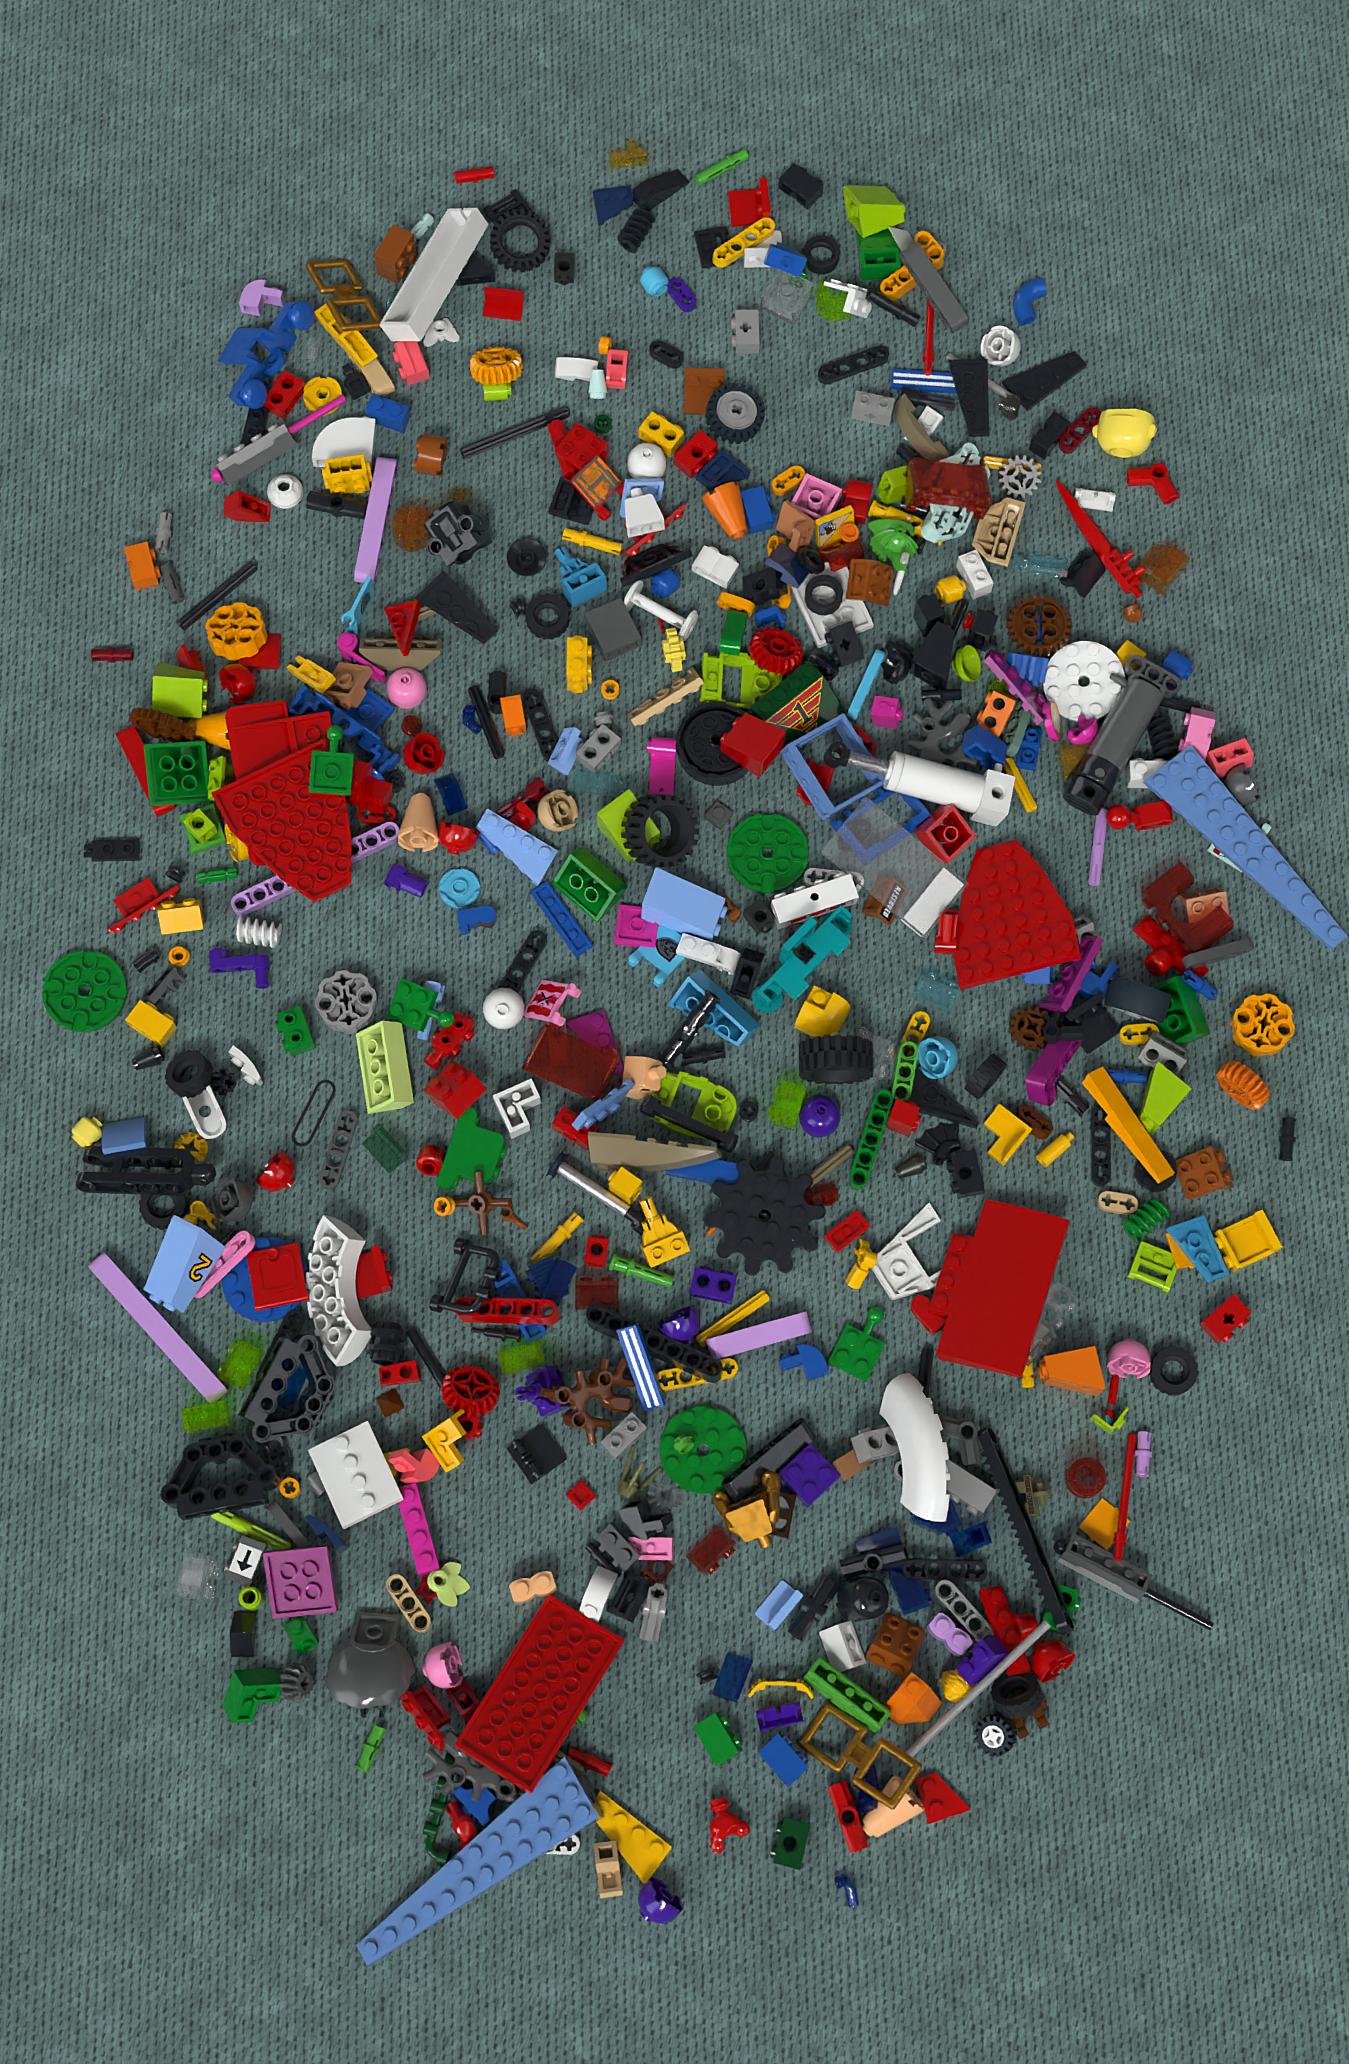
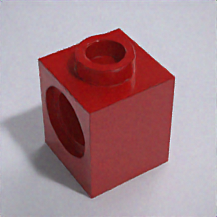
[584,1235,609,1268]
[455,1411,484,1442]

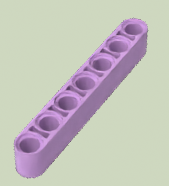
[354,457,398,585]

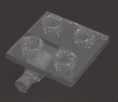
[857,1026,895,1085]

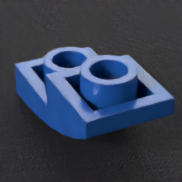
[1016,727,1042,771]

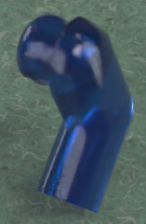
[462,705,483,735]

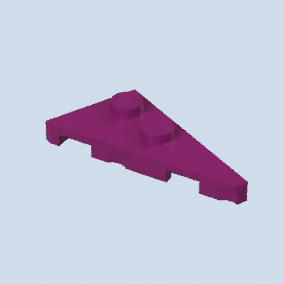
[566,1010,624,1080]

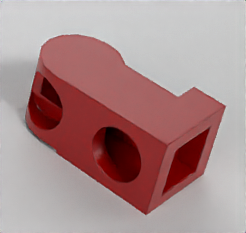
[910,1295,947,1336]
[379,1360,422,1387]

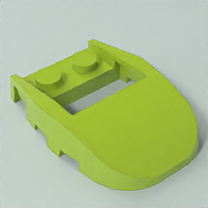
[699,652,782,711]
[645,1068,737,1141]

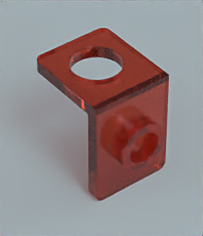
[642,1560,674,1586]

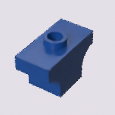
[763,242,807,277]
[453,1787,497,1826]

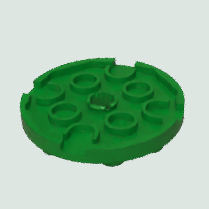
[726,814,809,894]
[42,950,127,1033]
[660,1406,747,1494]

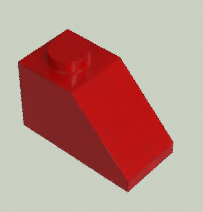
[223,490,271,522]

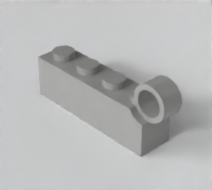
[893,1460,997,1516]

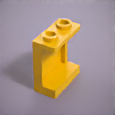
[1214,1209,1282,1272]

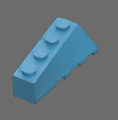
[668,970,760,1046]

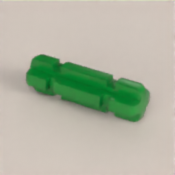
[197,867,238,884]

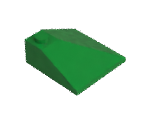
[144,741,212,806]

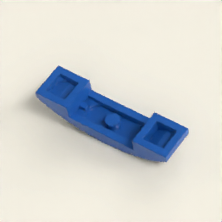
[493,1259,548,1344]

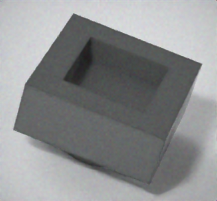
[704,801,733,830]

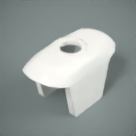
[182,1085,226,1139]

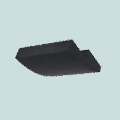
[548,478,594,525]

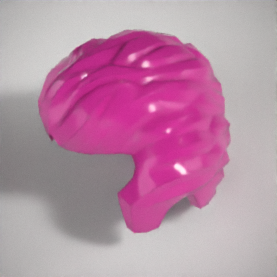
[1067,715,1098,747]

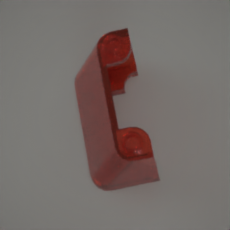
[905,458,991,520]
[521,1022,622,1102]

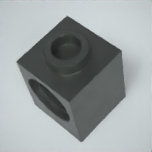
[554,252,575,285]
[743,899,775,935]

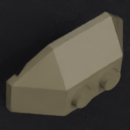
[359,634,442,671]

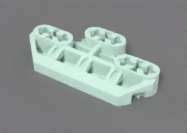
[918,443,991,543]

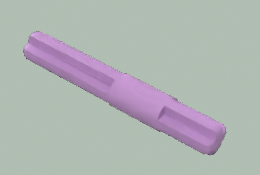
[1088,808,1108,886]

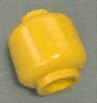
[935,575,966,604]

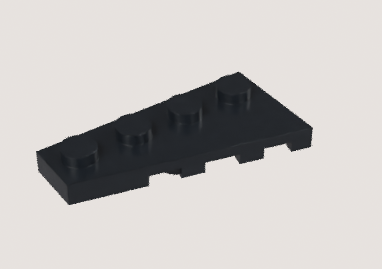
[1002,351,1087,411]
[948,359,989,437]
[415,571,499,644]

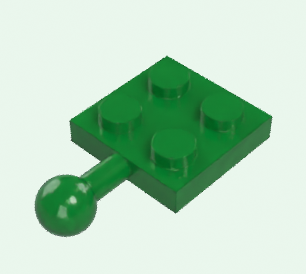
[309,725,354,796]
[386,978,455,1032]
[827,1306,885,1382]

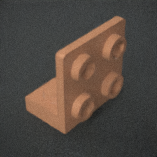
[776,500,816,554]
[1179,886,1231,939]

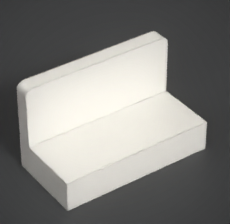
[819,1621,866,1672]

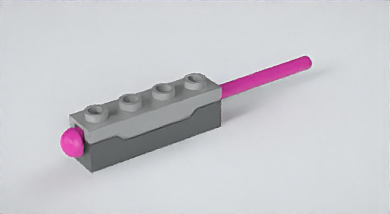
[211,395,346,486]

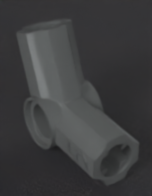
[938,1414,981,1466]

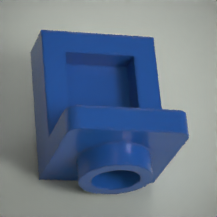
[754,605,787,630]

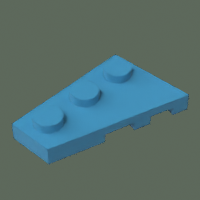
[1166,1215,1229,1282]

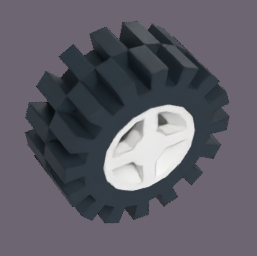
[974,1713,1018,1757]

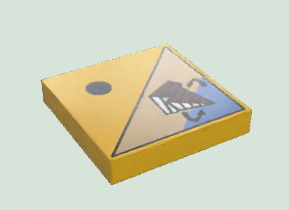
[815,505,854,549]

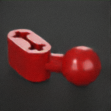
[1106,801,1174,831]

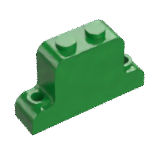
[436,1107,508,1191]

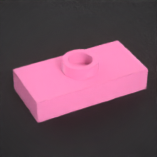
[629,1537,674,1560]

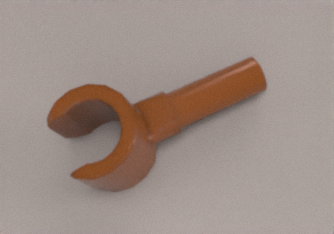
[723,895,740,924]
[500,1206,528,1230]

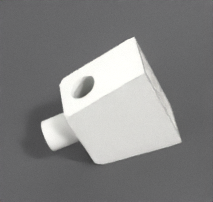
[625,488,665,538]

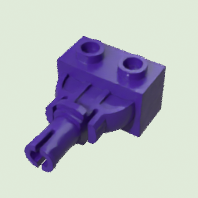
[515,1365,572,1417]

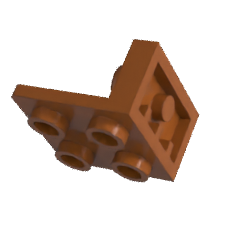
[684,367,724,415]
[846,559,894,606]

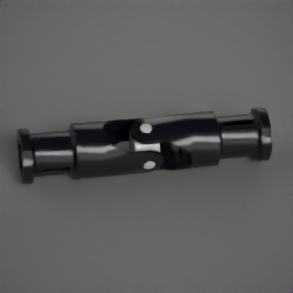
[658,990,721,1068]

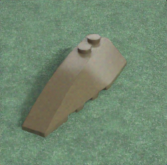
[588,1132,722,1172]

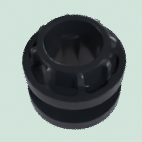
[366,1321,407,1366]

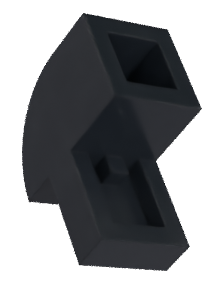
[619,1499,673,1540]

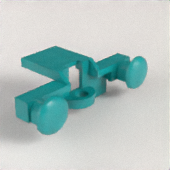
[752,905,853,1013]

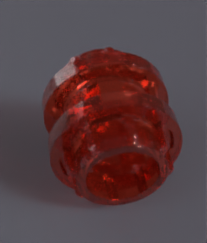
[1065,1458,1106,1499]

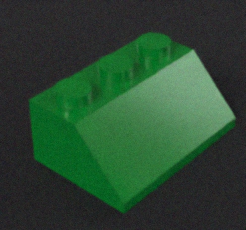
[551,847,628,923]
[1153,976,1211,1046]

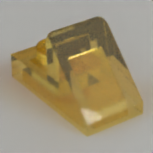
[608,138,647,169]

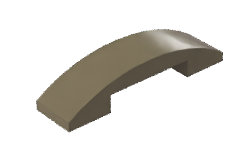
[894,394,951,464]

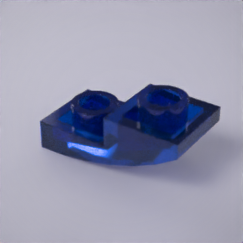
[853,1762,878,1814]

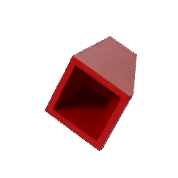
[720,712,786,778]

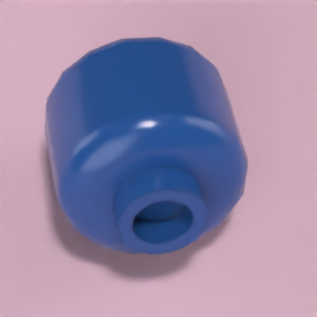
[651,569,680,598]

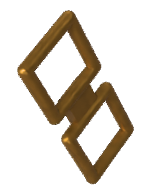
[305,259,382,332]
[798,1702,922,1810]

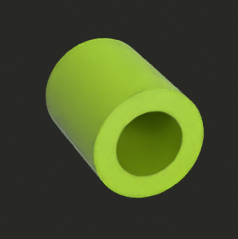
[483,383,512,401]

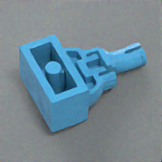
[555,546,607,608]

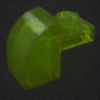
[815,280,852,321]

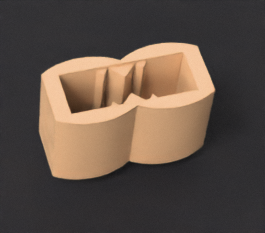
[509,1571,557,1604]

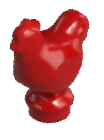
[709,1796,750,1854]

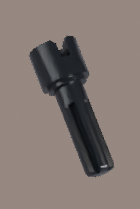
[900,387,955,411]

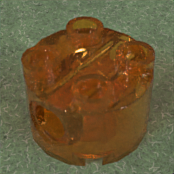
[391,506,432,552]

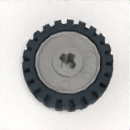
[705,383,765,444]

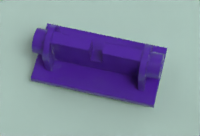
[756,1700,804,1731]

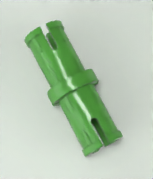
[356,1724,386,1773]

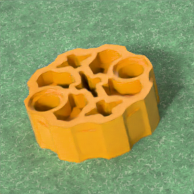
[205,602,268,661]
[1230,993,1295,1057]

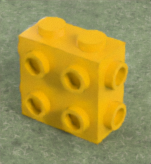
[322,454,373,496]
[566,635,592,693]

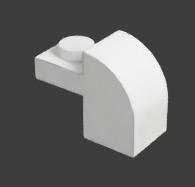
[579,1566,618,1623]

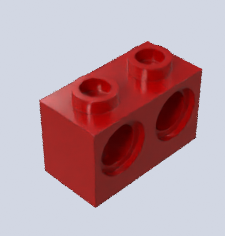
[264,371,305,420]

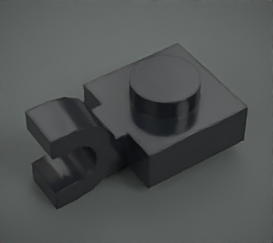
[342,363,370,400]

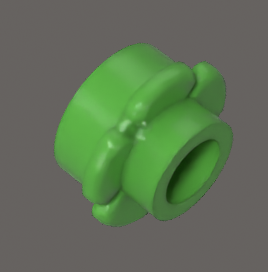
[674,1434,694,1454]

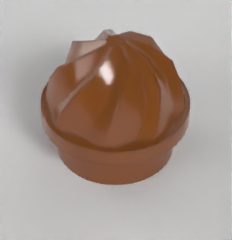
[1123,602,1142,623]

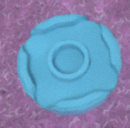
[439,868,480,909]

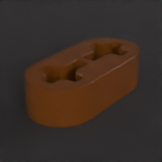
[1015,1105,1053,1140]

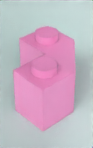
[1178,707,1215,761]

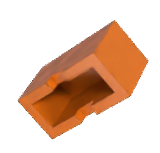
[124,542,161,590]

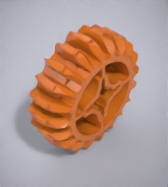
[1216,1060,1270,1110]

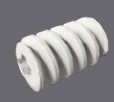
[236,916,282,948]

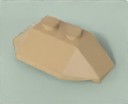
[972,497,1026,567]

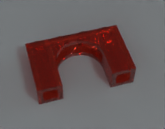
[1141,861,1234,954]

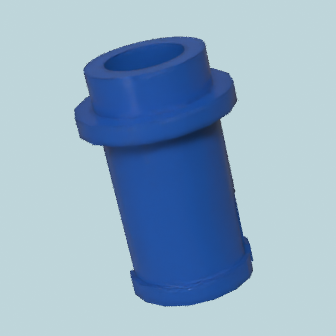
[478,833,500,855]

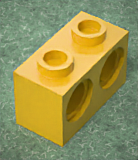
[638,412,684,458]

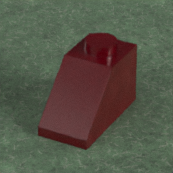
[445,1678,481,1724]

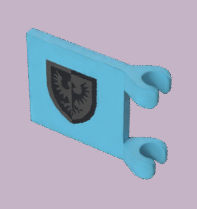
[341,576,375,638]
[628,926,686,987]

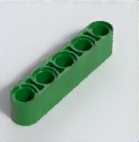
[848,1089,893,1190]

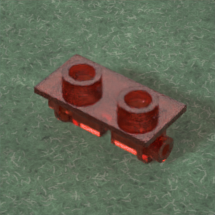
[805,1183,839,1206]

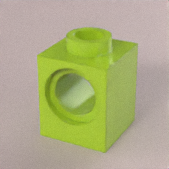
[183,808,218,845]

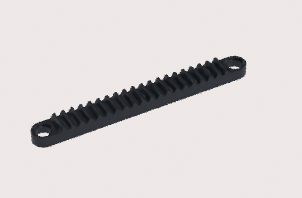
[977,1426,1074,1635]

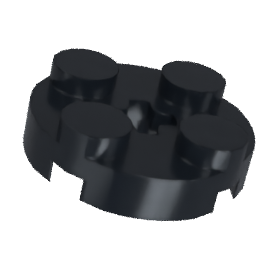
[1134,1151,1177,1192]

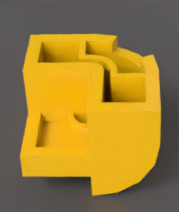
[794,986,851,1037]

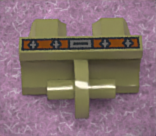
[1015,1475,1051,1517]

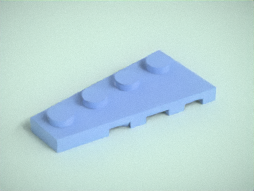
[476,809,558,886]

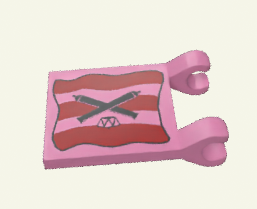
[523,980,582,1026]

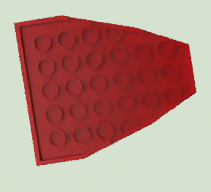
[211,739,352,903]
[953,839,1082,990]

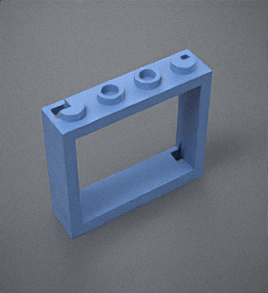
[780,713,884,821]

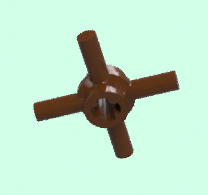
[453,1170,512,1235]

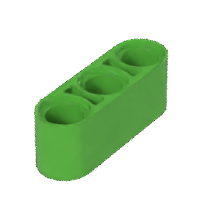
[890,1041,918,1101]

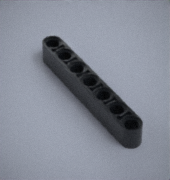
[586,1305,723,1383]

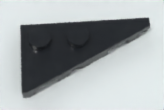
[908,1069,979,1129]

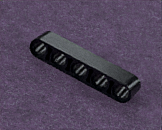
[721,1418,816,1502]

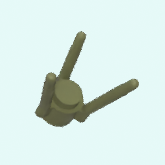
[617,1445,662,1501]

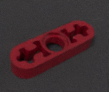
[1059,407,1101,454]

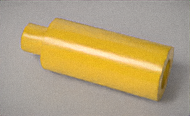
[1036,1132,1074,1168]

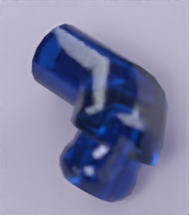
[834,1874,859,1907]

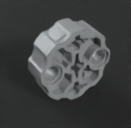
[315,970,378,1034]

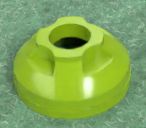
[952,645,981,682]

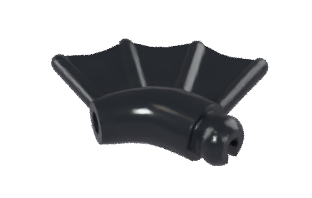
[915,1122,961,1166]

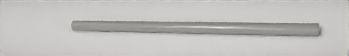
[903,1620,1051,1763]

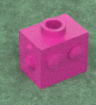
[871,696,904,729]

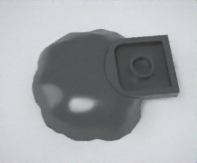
[325,1611,415,1709]

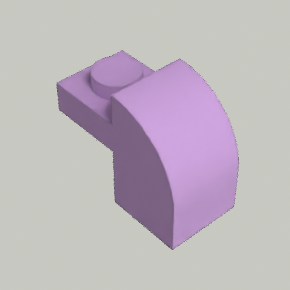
[239,280,285,316]

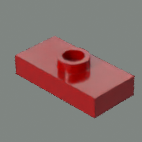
[824,1210,871,1254]

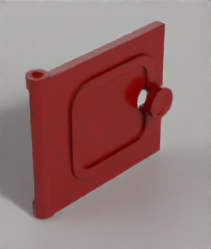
[246,1242,310,1311]

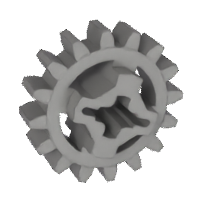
[998,455,1042,498]

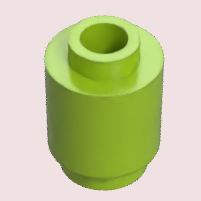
[239,1586,264,1611]

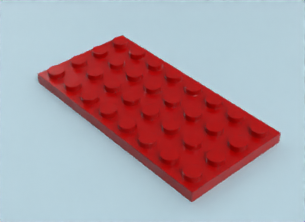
[454,1594,625,1795]

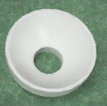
[267,474,303,509]

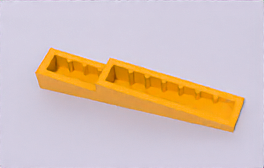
[1082,1066,1175,1183]

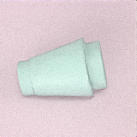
[588,370,608,399]

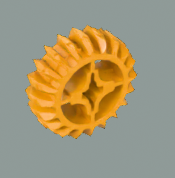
[470,346,523,386]

